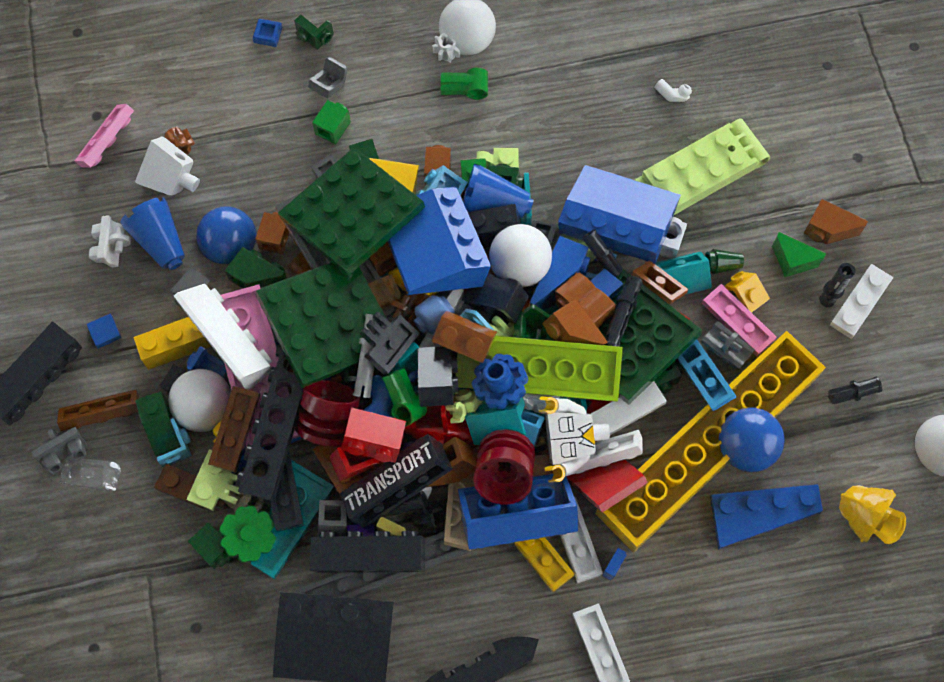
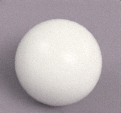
[439,0,496,55]
[489,224,552,287]
[168,369,231,432]
[915,415,944,476]

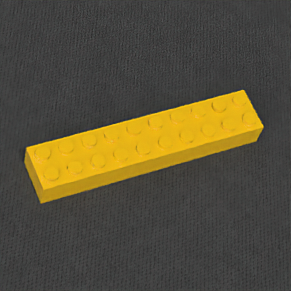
[595,331,826,553]

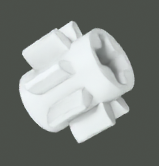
[432,33,460,63]

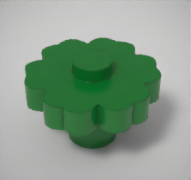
[219,506,276,563]

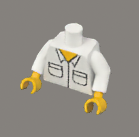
[539,396,610,483]

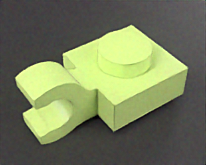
[476,148,519,168]
[446,389,482,423]

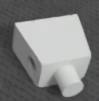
[135,137,200,195]

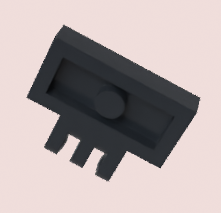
[360,312,420,375]

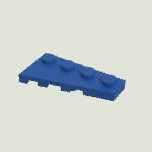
[710,484,823,550]

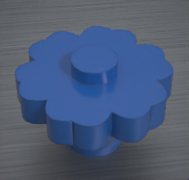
[472,354,528,410]

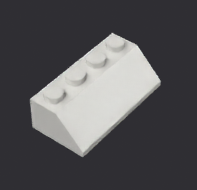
[174,284,273,390]

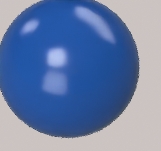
[196,206,257,264]
[719,407,785,472]

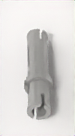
[353,314,375,398]

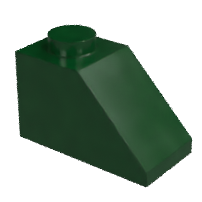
[135,391,181,457]

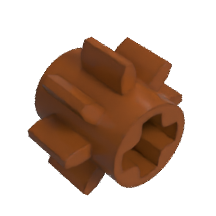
[165,127,195,155]

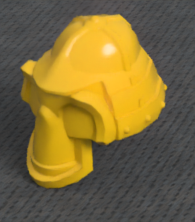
[839,485,906,544]

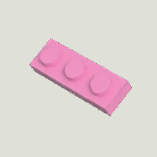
[74,104,134,168]
[702,284,777,357]

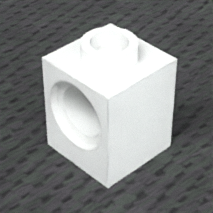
[659,217,687,259]

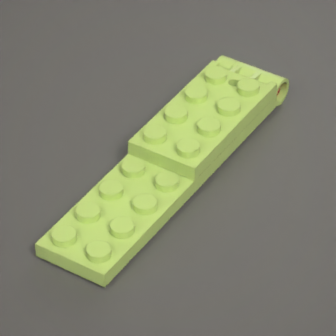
[557,119,770,263]

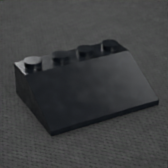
[273,591,394,682]

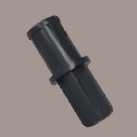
[582,229,623,277]
[828,376,882,405]

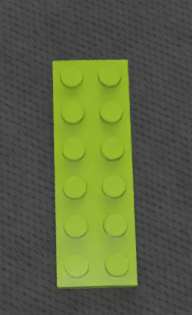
[455,336,623,402]

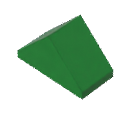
[772,232,826,277]

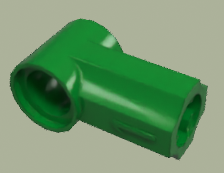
[441,68,488,100]
[382,368,427,427]

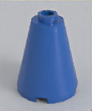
[463,164,533,218]
[120,197,185,271]

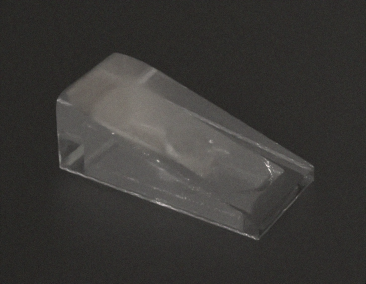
[59,457,121,492]

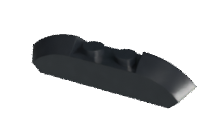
[426,636,539,682]

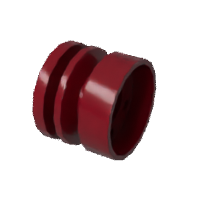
[295,380,360,446]
[473,429,535,505]

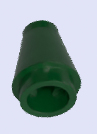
[705,249,744,274]

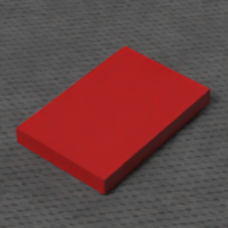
[566,459,648,512]

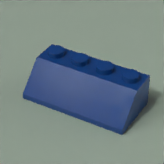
[458,474,578,550]

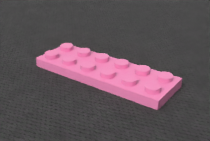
[221,285,300,447]

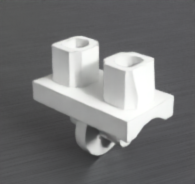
[89,215,131,268]

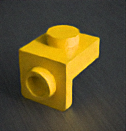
[725,271,770,313]

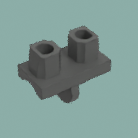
[701,321,755,371]
[32,427,88,475]

